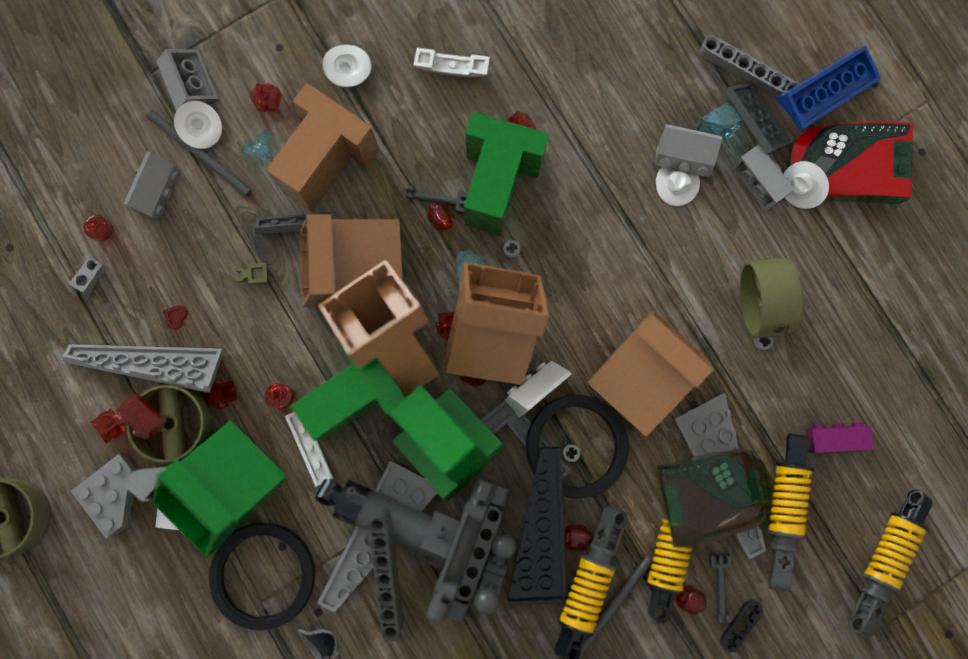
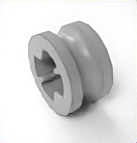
[503,240,520,258]
[754,337,774,350]
[562,444,580,462]

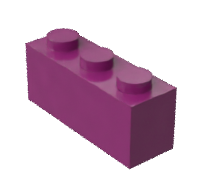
[806,423,873,453]

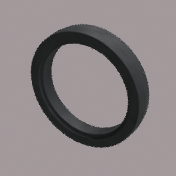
[526,395,629,499]
[209,523,315,630]

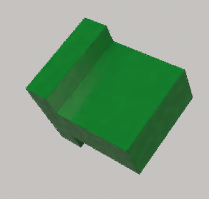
[464,112,549,236]
[290,346,407,441]
[389,385,505,502]
[151,420,286,558]

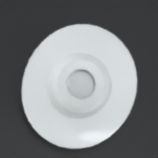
[323,45,371,87]
[174,101,222,149]
[783,161,829,209]
[656,167,700,206]

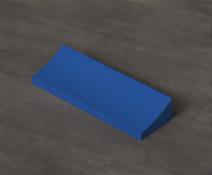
[775,45,881,130]

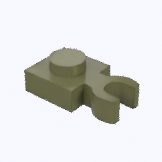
[234,263,269,284]

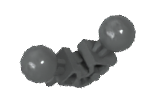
[474,534,517,615]

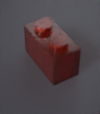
[115,393,167,439]

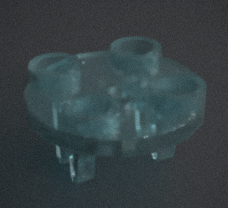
[241,129,273,161]

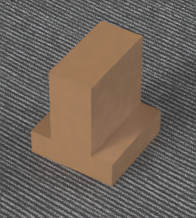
[266,82,380,211]
[299,214,403,307]
[318,260,439,397]
[445,262,549,385]
[587,310,714,437]

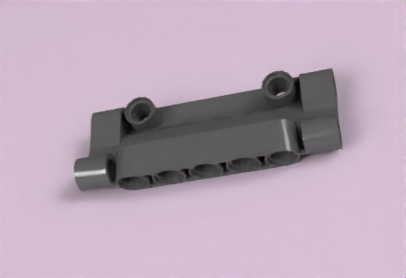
[426,479,511,622]

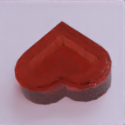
[163,305,188,330]

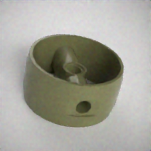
[740,258,803,338]
[126,384,214,464]
[0,477,51,559]

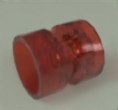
[265,383,295,409]

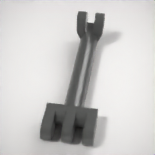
[406,186,468,213]
[710,554,731,624]

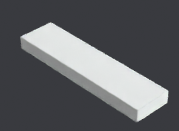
[285,412,334,487]

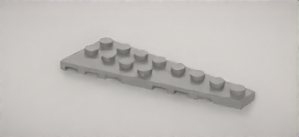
[62,344,223,392]
[673,393,766,560]
[317,461,438,613]

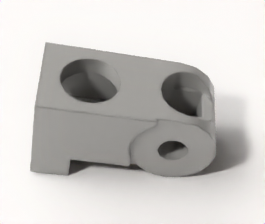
[69,258,106,297]

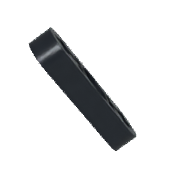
[720,600,763,652]

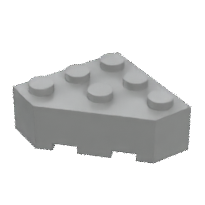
[71,454,138,538]

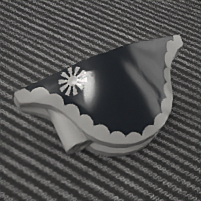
[297,629,339,659]

